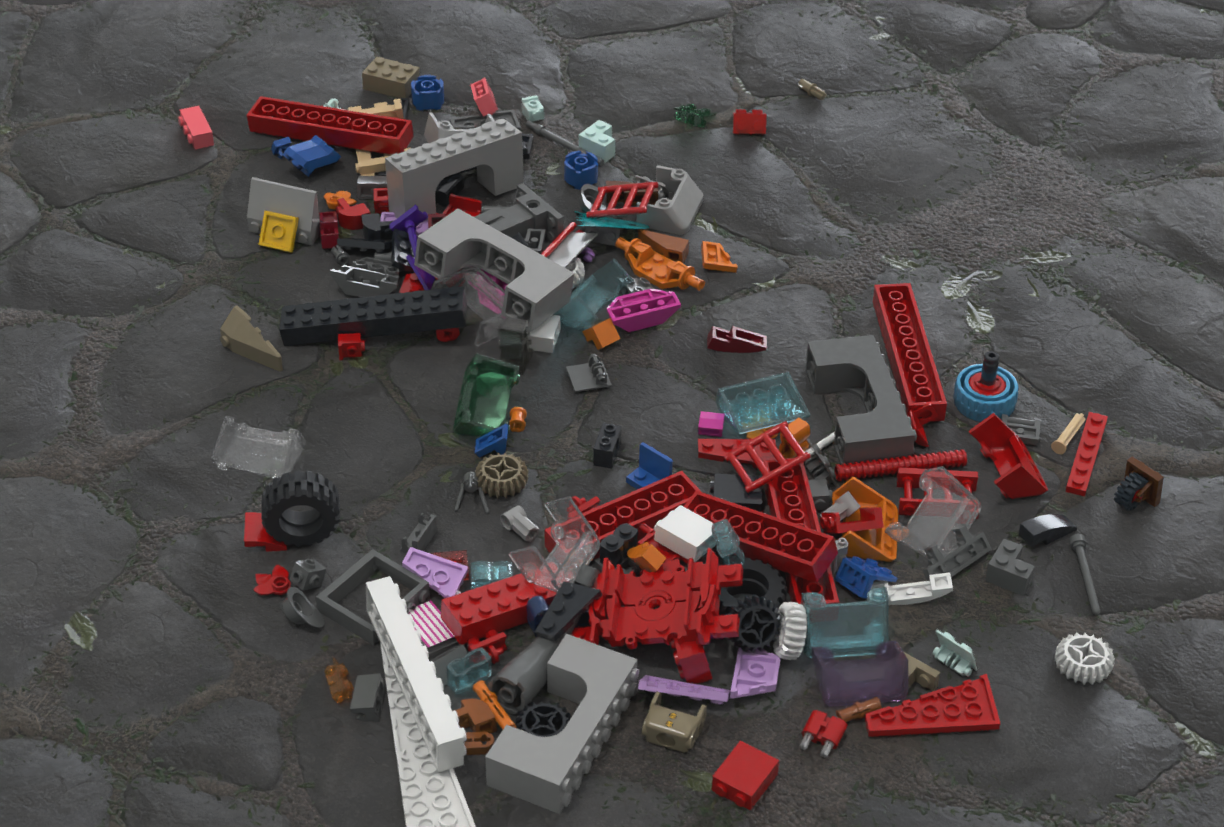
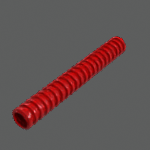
[835,449,967,481]

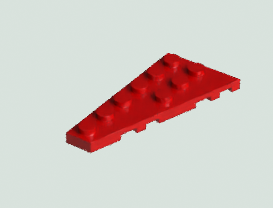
[865,674,1000,737]

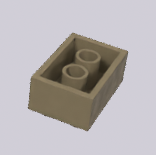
[362,57,420,98]

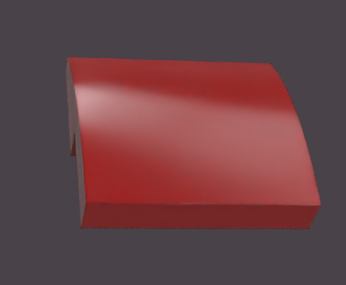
[244,512,287,552]

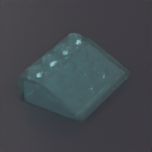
[716,372,810,434]

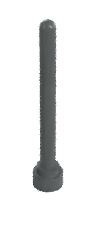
[1069,534,1101,615]

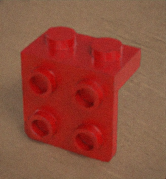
[732,109,766,134]

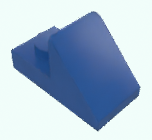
[475,424,508,458]

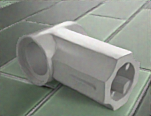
[819,491,861,521]
[500,505,539,542]

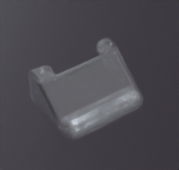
[884,466,981,558]

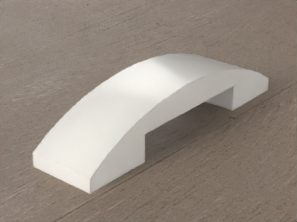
[869,573,953,605]

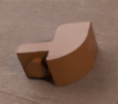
[453,699,497,733]

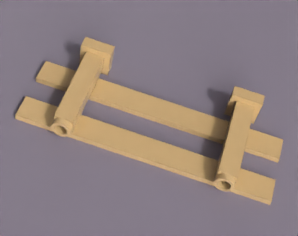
[348,99,411,176]

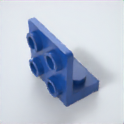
[626,442,673,490]
[835,556,898,598]

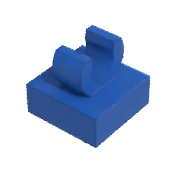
[271,137,291,159]

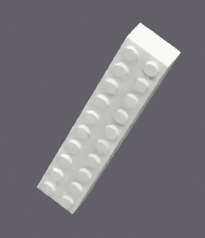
[366,576,467,772]

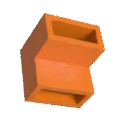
[582,318,621,350]

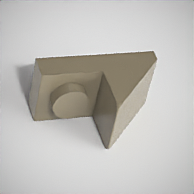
[899,652,940,691]

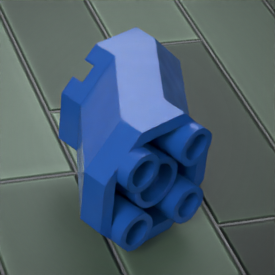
[282,135,341,177]

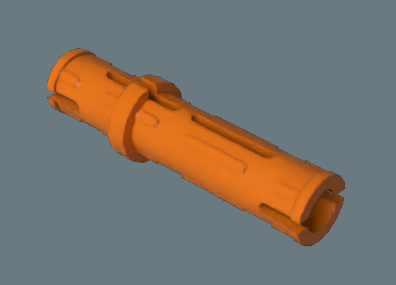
[473,681,517,730]

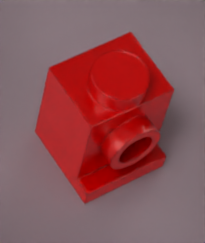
[374,188,389,214]
[338,333,365,360]

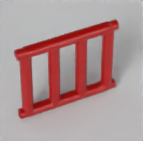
[586,182,658,218]
[724,421,811,493]

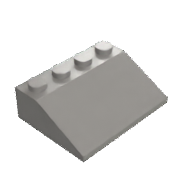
[247,177,321,245]

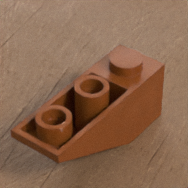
[638,229,689,263]

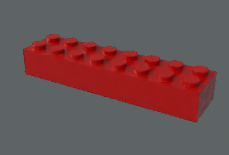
[545,471,701,572]
[683,491,838,583]

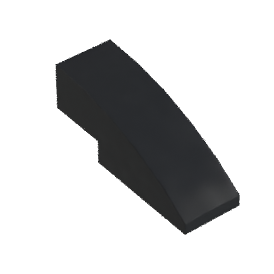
[1018,514,1077,547]

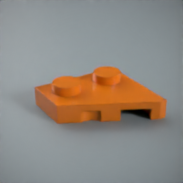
[701,241,738,273]

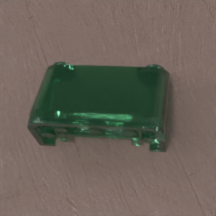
[452,353,520,437]

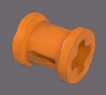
[509,407,527,432]

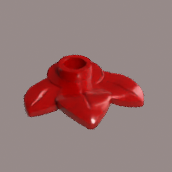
[254,565,291,595]

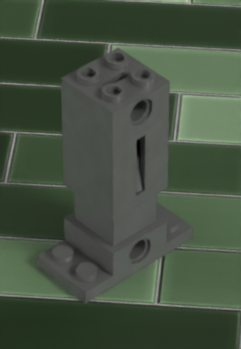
[462,183,564,275]

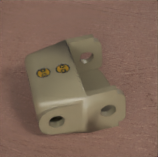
[642,691,707,752]

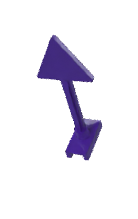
[389,205,435,290]

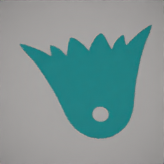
[574,211,649,229]

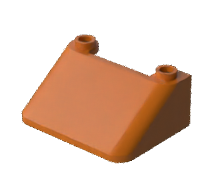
[832,477,898,562]

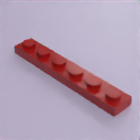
[1065,412,1108,497]

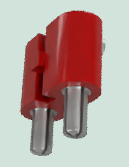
[800,710,848,758]

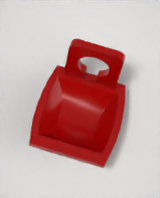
[907,403,938,447]

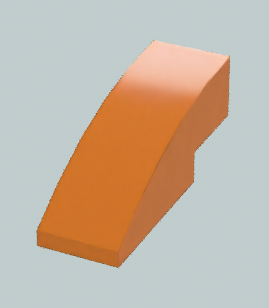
[627,542,666,572]

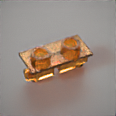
[324,658,354,703]

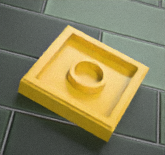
[258,210,299,252]

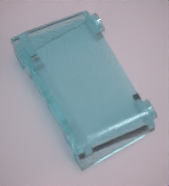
[801,587,889,659]

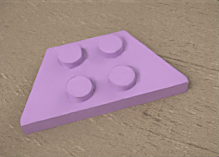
[730,647,781,698]

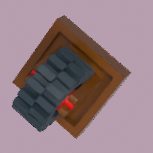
[1114,456,1164,511]

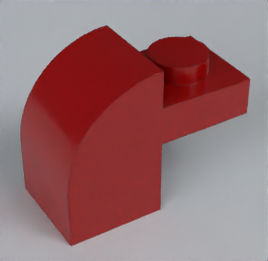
[336,198,371,230]

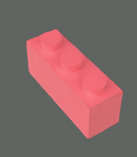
[471,78,498,117]
[178,106,214,150]

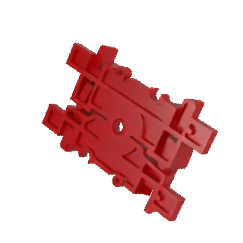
[571,548,743,650]

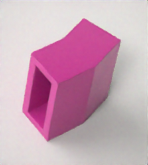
[698,411,725,437]

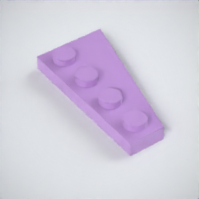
[638,675,731,704]

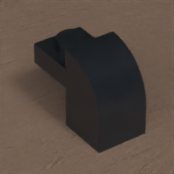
[362,213,393,241]

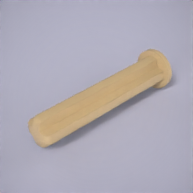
[1051,413,1086,454]

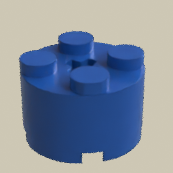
[411,75,444,111]
[564,151,598,190]

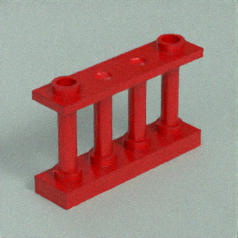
[896,468,981,519]

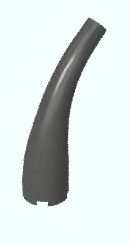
[488,564,599,714]

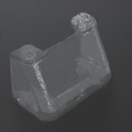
[211,416,306,479]

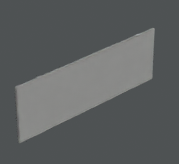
[547,232,598,268]

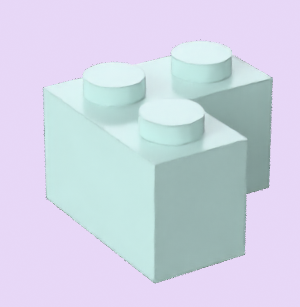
[579,120,615,163]

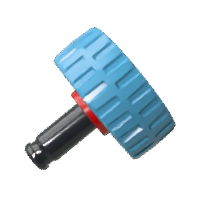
[953,351,1019,422]

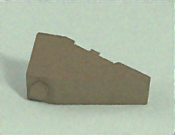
[220,305,283,372]

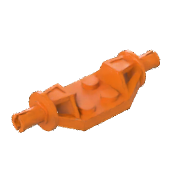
[615,237,705,291]

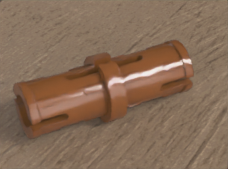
[836,697,882,722]

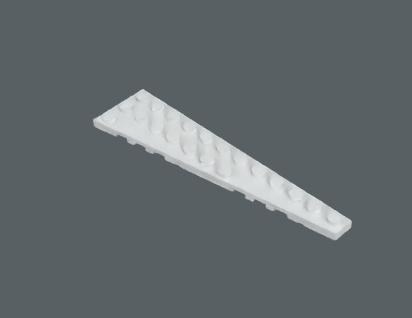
[380,642,476,827]

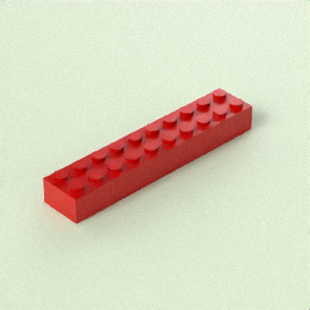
[247,96,414,155]
[873,283,947,421]
[762,458,839,622]

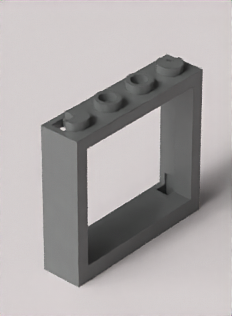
[316,549,430,646]

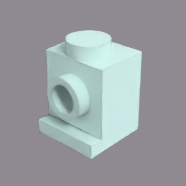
[522,95,544,122]

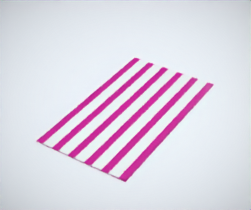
[408,601,454,648]

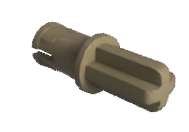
[798,79,827,100]

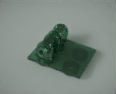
[674,103,716,128]

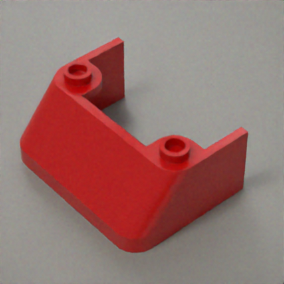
[969,413,1048,499]

